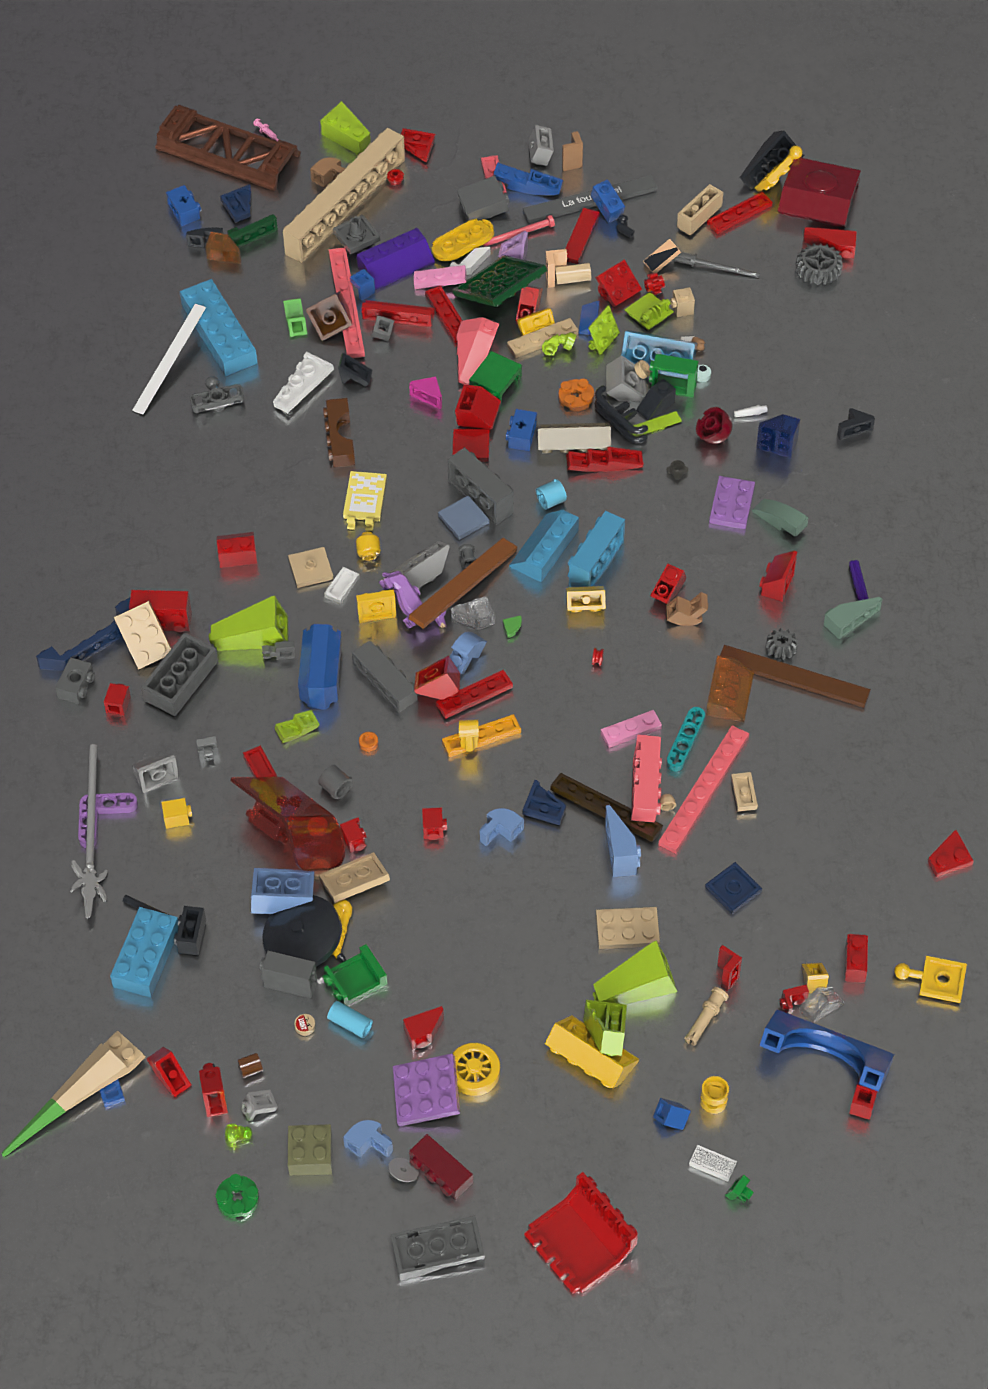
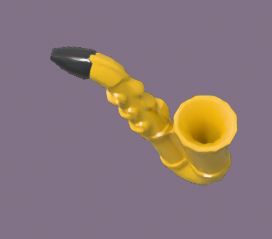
[333,900,352,963]

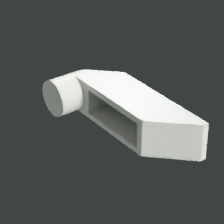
[449,247,491,275]

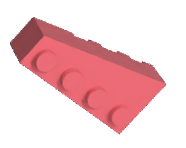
[631,735,662,822]

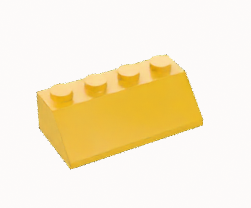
[545,1015,640,1088]

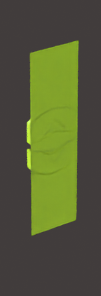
[632,411,682,436]

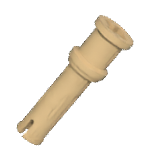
[684,987,729,1046]

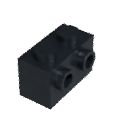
[174,906,206,955]

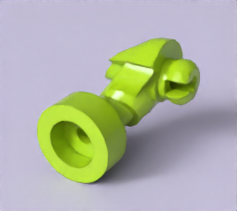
[542,332,577,356]

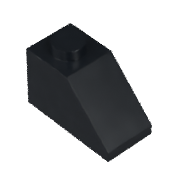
[637,378,676,420]

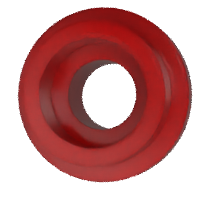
[387,169,404,185]

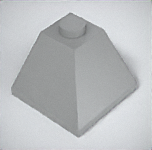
[132,755,179,793]

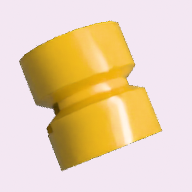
[700,1076,729,1114]

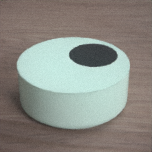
[697,365,711,382]

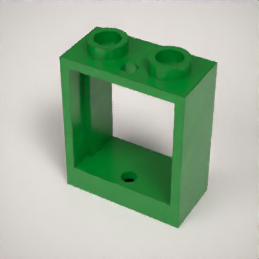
[649,354,699,397]

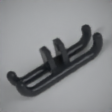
[594,385,648,443]

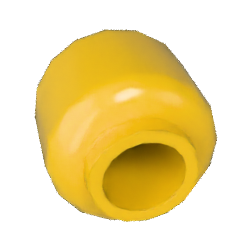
[356,532,381,561]

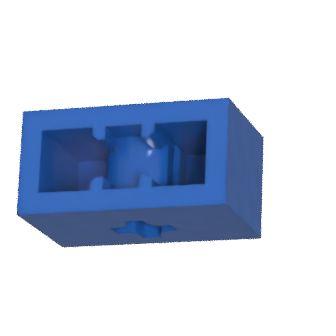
[591,179,625,223]
[166,185,201,226]
[506,409,537,451]

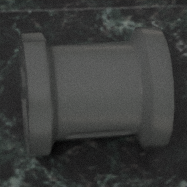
[459,544,476,568]

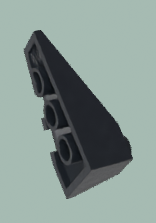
[740,130,804,190]

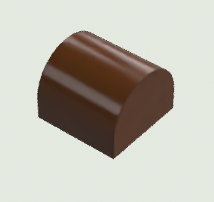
[238,1053,263,1078]

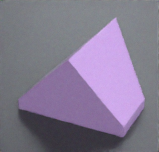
[498,231,528,260]

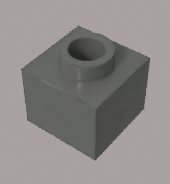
[371,315,394,341]

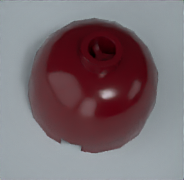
[696,407,733,444]

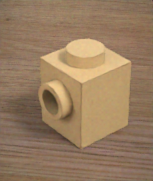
[670,287,695,317]

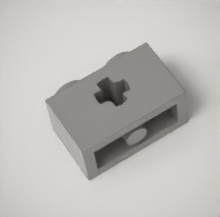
[528,125,554,166]

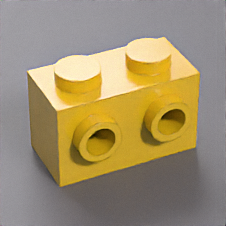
[566,586,606,612]

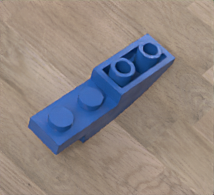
[493,162,563,195]

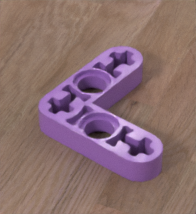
[78,793,138,848]

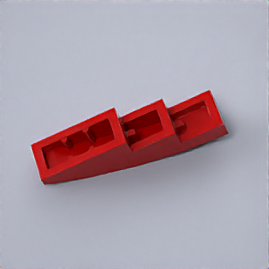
[566,447,644,472]

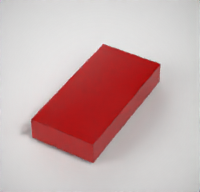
[243,745,277,786]

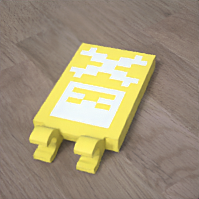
[343,471,387,531]

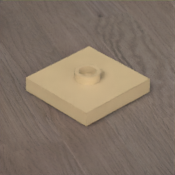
[288,547,334,588]

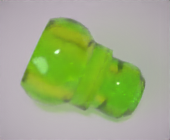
[225,1124,252,1144]

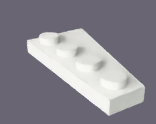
[273,352,334,413]

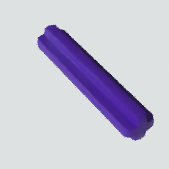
[849,560,869,601]

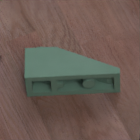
[824,597,882,639]

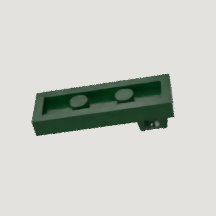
[227,214,278,250]

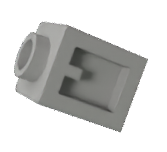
[241,1090,277,1121]

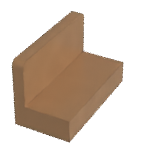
[562,131,583,171]

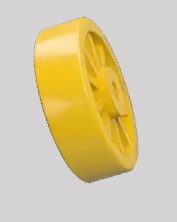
[453,1043,500,1096]

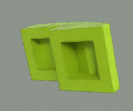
[275,710,320,743]

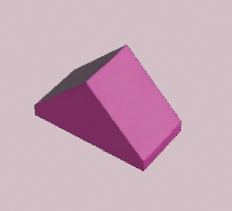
[409,376,442,409]

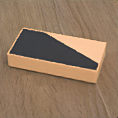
[643,239,681,273]

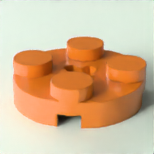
[558,378,594,411]

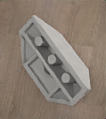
[380,541,450,590]

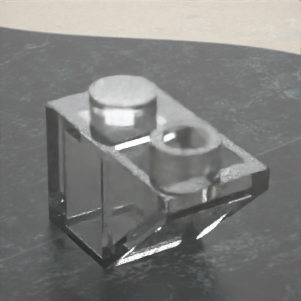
[451,596,495,630]

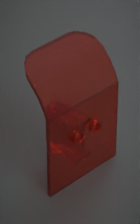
[230,777,345,871]

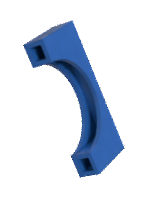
[760,1009,895,1092]

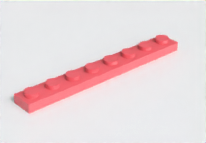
[329,247,365,358]
[658,725,749,854]

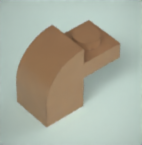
[310,158,346,188]
[666,592,708,626]

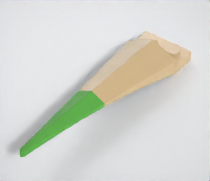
[2,1031,146,1157]

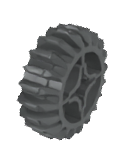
[795,243,843,286]

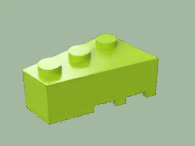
[320,101,371,155]
[583,1000,627,1056]

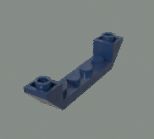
[36,597,130,671]

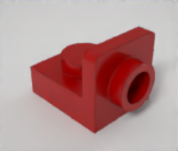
[779,984,809,1015]

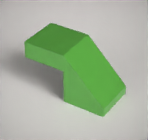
[283,298,308,337]

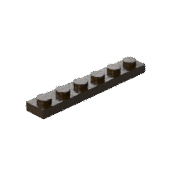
[550,773,663,843]

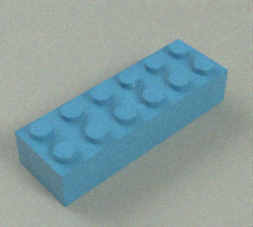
[180,279,258,377]

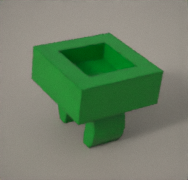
[725,1175,754,1202]

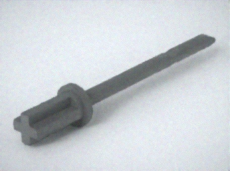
[673,252,760,278]

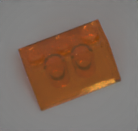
[706,656,754,722]

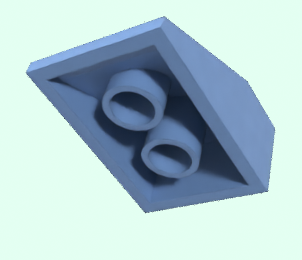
[605,805,641,877]
[251,868,314,914]

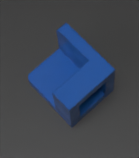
[350,269,375,301]
[653,1098,691,1130]

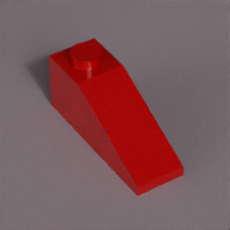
[803,227,857,258]

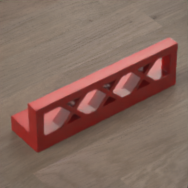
[361,300,435,327]

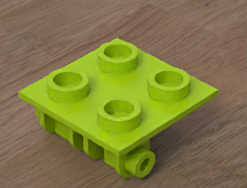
[624,292,674,330]
[588,305,620,355]

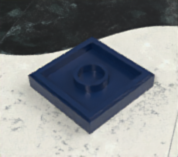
[705,862,762,914]

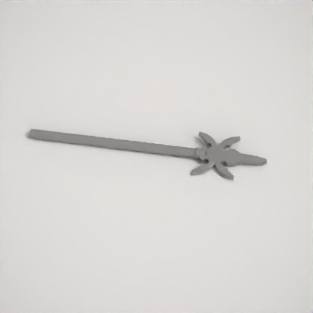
[70,744,108,919]

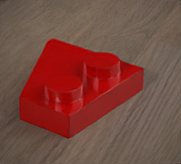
[400,128,435,162]
[928,830,974,877]

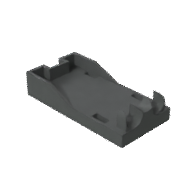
[391,1216,485,1281]

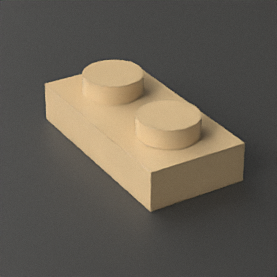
[731,772,758,812]

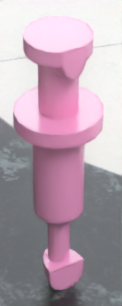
[253,118,279,141]

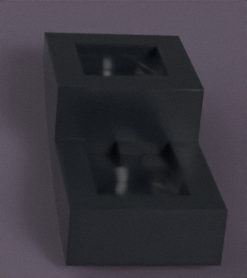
[186,227,224,248]

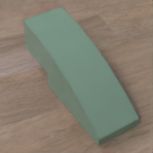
[752,498,808,537]

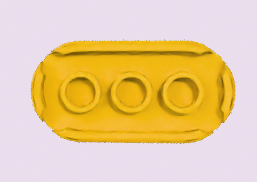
[431,219,494,261]

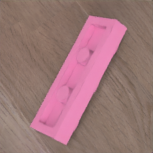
[414,265,467,289]
[601,710,662,748]

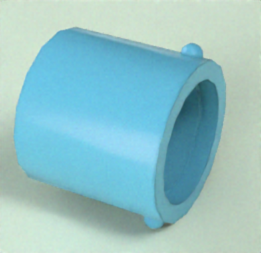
[536,479,567,510]

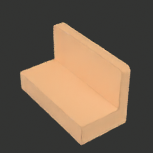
[545,249,567,288]

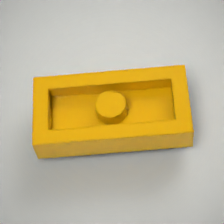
[517,308,555,336]

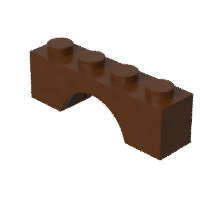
[323,398,355,467]

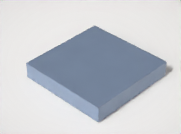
[438,496,489,540]

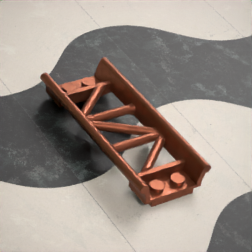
[155,105,301,191]

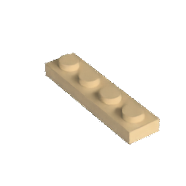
[507,318,578,359]

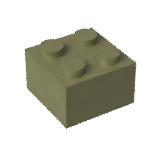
[288,1124,332,1176]

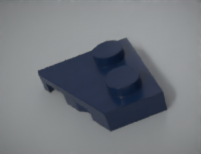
[220,184,251,223]
[522,780,566,825]

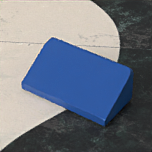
[579,301,600,335]

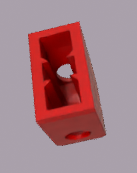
[199,1063,228,1117]

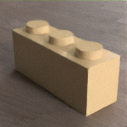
[677,184,723,236]

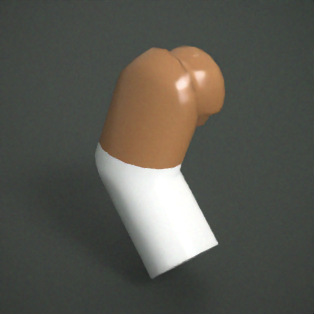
[681,336,705,351]

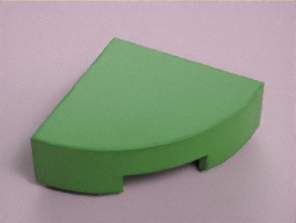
[503,615,522,638]

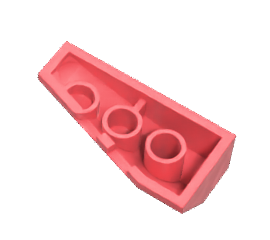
[456,317,499,385]

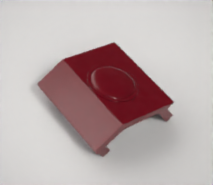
[778,158,861,228]

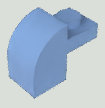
[450,632,487,674]
[480,808,524,846]
[343,1120,393,1158]

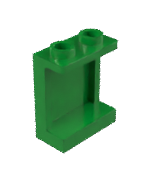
[469,351,522,402]
[323,944,387,1006]

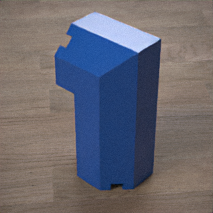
[298,624,342,710]

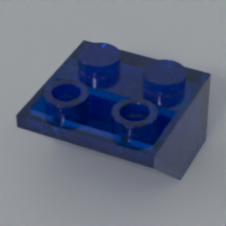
[756,414,800,458]

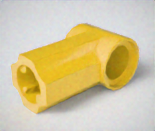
[459,720,479,752]

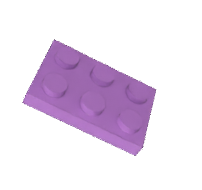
[709,476,755,529]

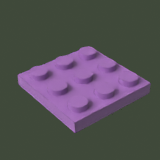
[393,1053,460,1126]

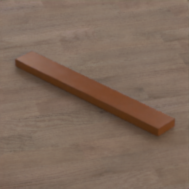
[409,538,517,629]

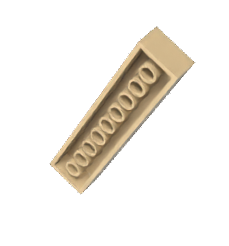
[283,128,405,263]

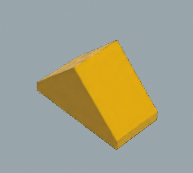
[802,962,829,993]

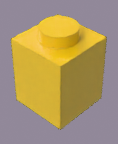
[161,798,192,829]

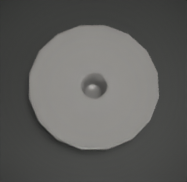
[388,1158,419,1182]

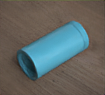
[327,1001,373,1038]

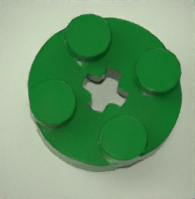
[215,1174,259,1218]

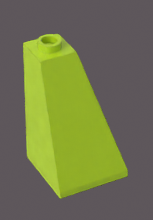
[209,596,288,651]
[592,940,678,1004]

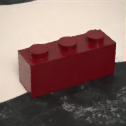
[409,1134,473,1200]

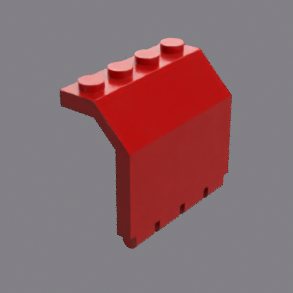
[524,1172,638,1294]

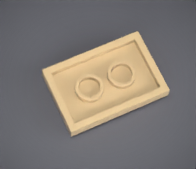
[114,601,172,669]
[319,852,390,903]
[596,907,660,949]

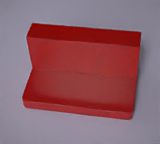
[717,945,742,991]

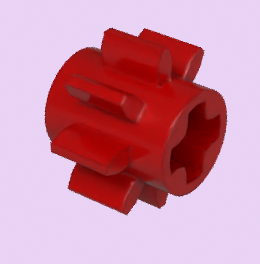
[644,273,665,295]

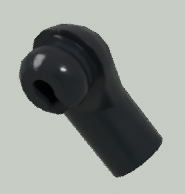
[617,214,635,238]

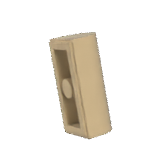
[555,263,591,285]

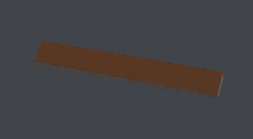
[718,645,871,708]

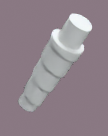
[733,405,767,417]

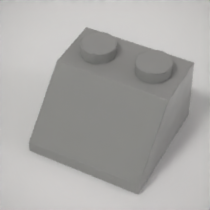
[606,356,647,401]

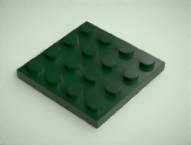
[452,255,547,307]

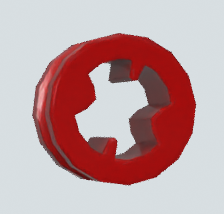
[592,648,604,666]

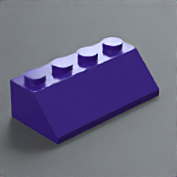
[357,228,435,291]

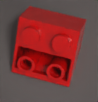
[455,385,501,430]

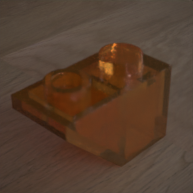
[206,232,241,264]

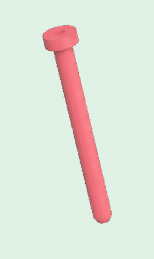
[483,215,555,247]

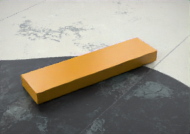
[442,714,521,757]

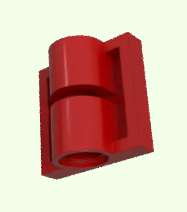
[595,259,642,307]

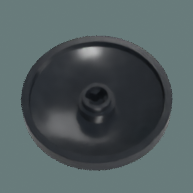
[262,895,342,967]

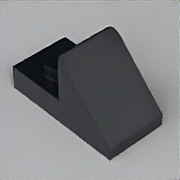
[338,353,372,386]
[837,408,875,440]

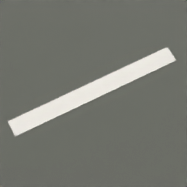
[132,304,206,414]

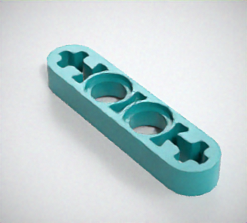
[666,707,705,772]

